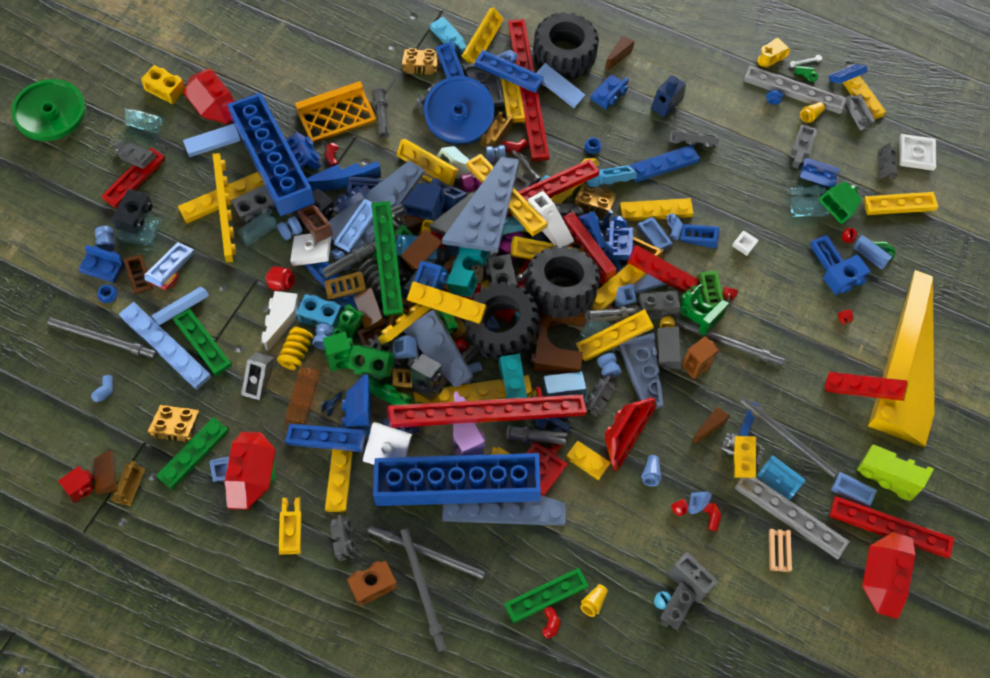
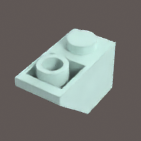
[437,146,474,179]

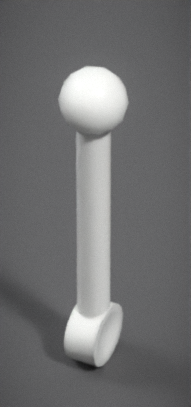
[790,55,822,68]

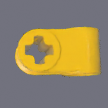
[757,38,790,68]

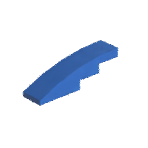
[306,161,381,191]

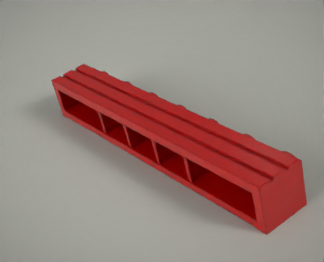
[563,212,616,280]

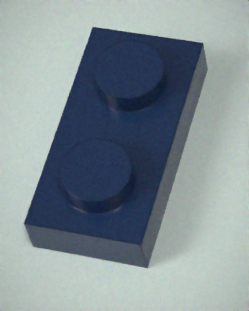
[333,185,370,214]

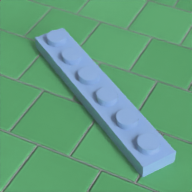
[119,302,211,390]

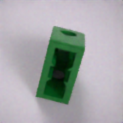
[818,181,862,224]

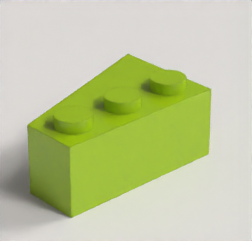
[857,445,934,501]

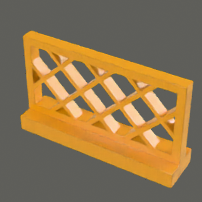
[295,81,376,143]

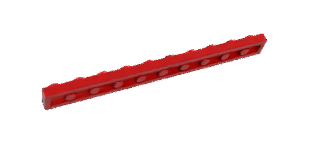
[508,19,550,162]
[430,159,600,249]
[387,395,587,428]

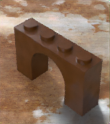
[530,309,586,374]

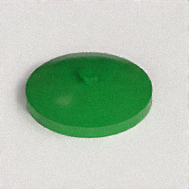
[11,79,86,141]

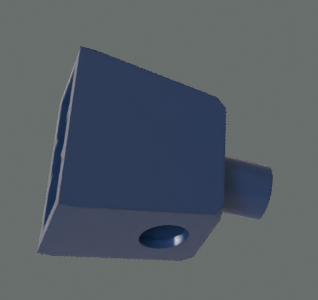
[651,75,686,118]
[402,178,446,221]

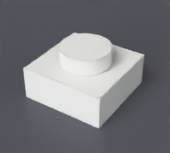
[732,231,759,256]

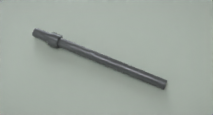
[47,318,157,358]
[675,318,784,366]
[739,396,838,477]
[368,525,485,580]
[400,528,447,652]

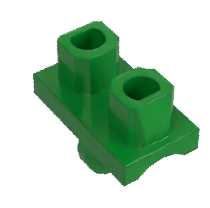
[332,304,364,340]

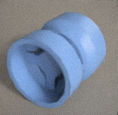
[486,145,506,164]
[277,216,303,240]
[94,226,115,251]
[312,324,335,350]
[597,353,621,379]

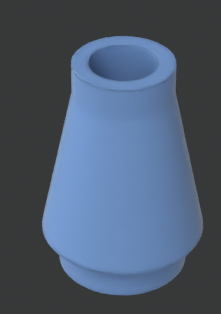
[641,455,662,486]

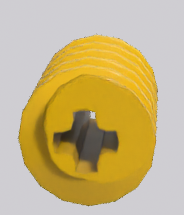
[277,327,314,370]

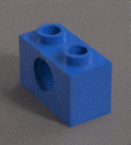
[823,254,871,295]

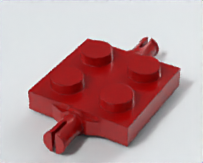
[525,442,568,496]

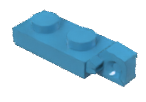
[586,165,637,187]

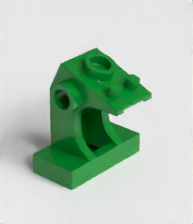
[680,284,729,336]

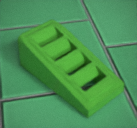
[697,270,724,306]

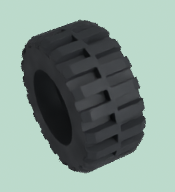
[533,12,599,78]
[525,246,600,319]
[465,282,541,359]

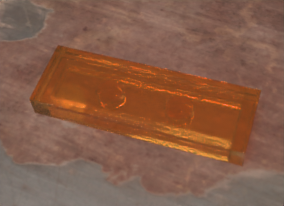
[285,367,320,425]

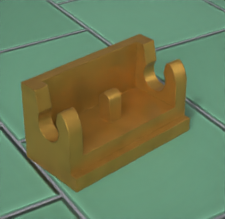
[479,112,513,152]

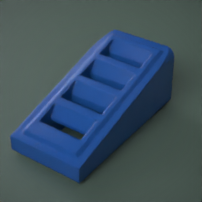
[680,224,720,248]

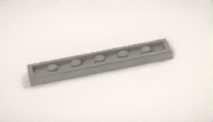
[744,65,847,114]
[734,478,850,559]

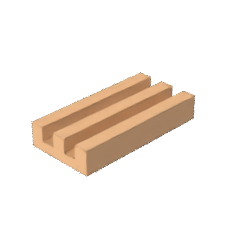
[769,529,792,572]

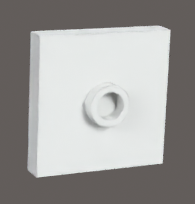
[899,134,936,171]
[290,234,332,266]
[363,422,412,465]

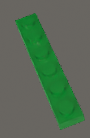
[371,201,403,316]

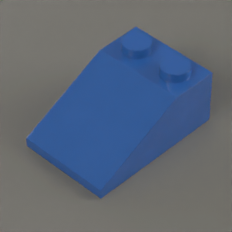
[342,375,371,436]

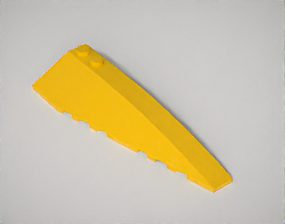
[868,270,935,448]

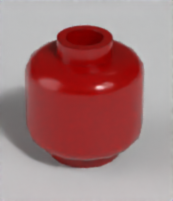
[265,266,295,292]

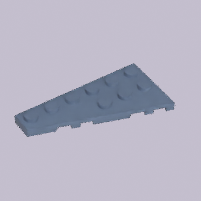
[442,157,519,252]
[328,161,425,260]
[443,495,566,526]

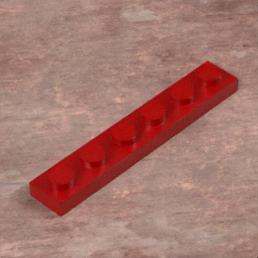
[829,496,954,559]

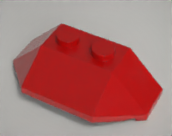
[183,69,235,125]
[604,397,657,472]
[225,432,276,510]
[862,533,915,619]

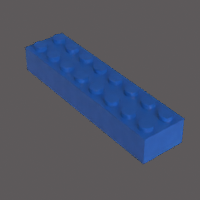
[227,93,315,216]
[373,453,541,506]

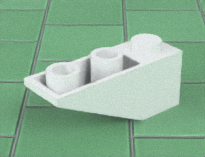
[528,191,574,248]
[262,291,299,351]

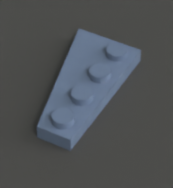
[403,310,473,387]
[618,333,663,410]

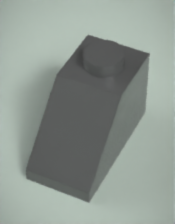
[241,352,274,400]

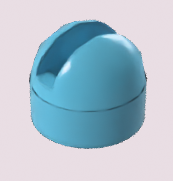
[654,591,671,610]

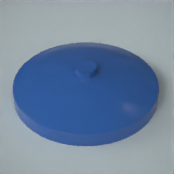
[424,76,494,145]

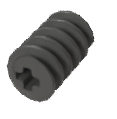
[358,258,382,300]

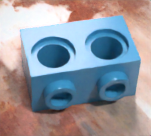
[296,294,342,328]

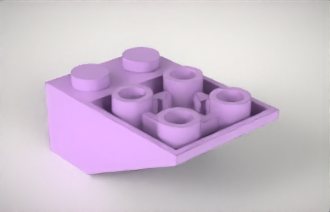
[453,391,486,456]

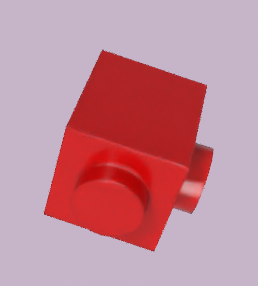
[58,466,95,503]

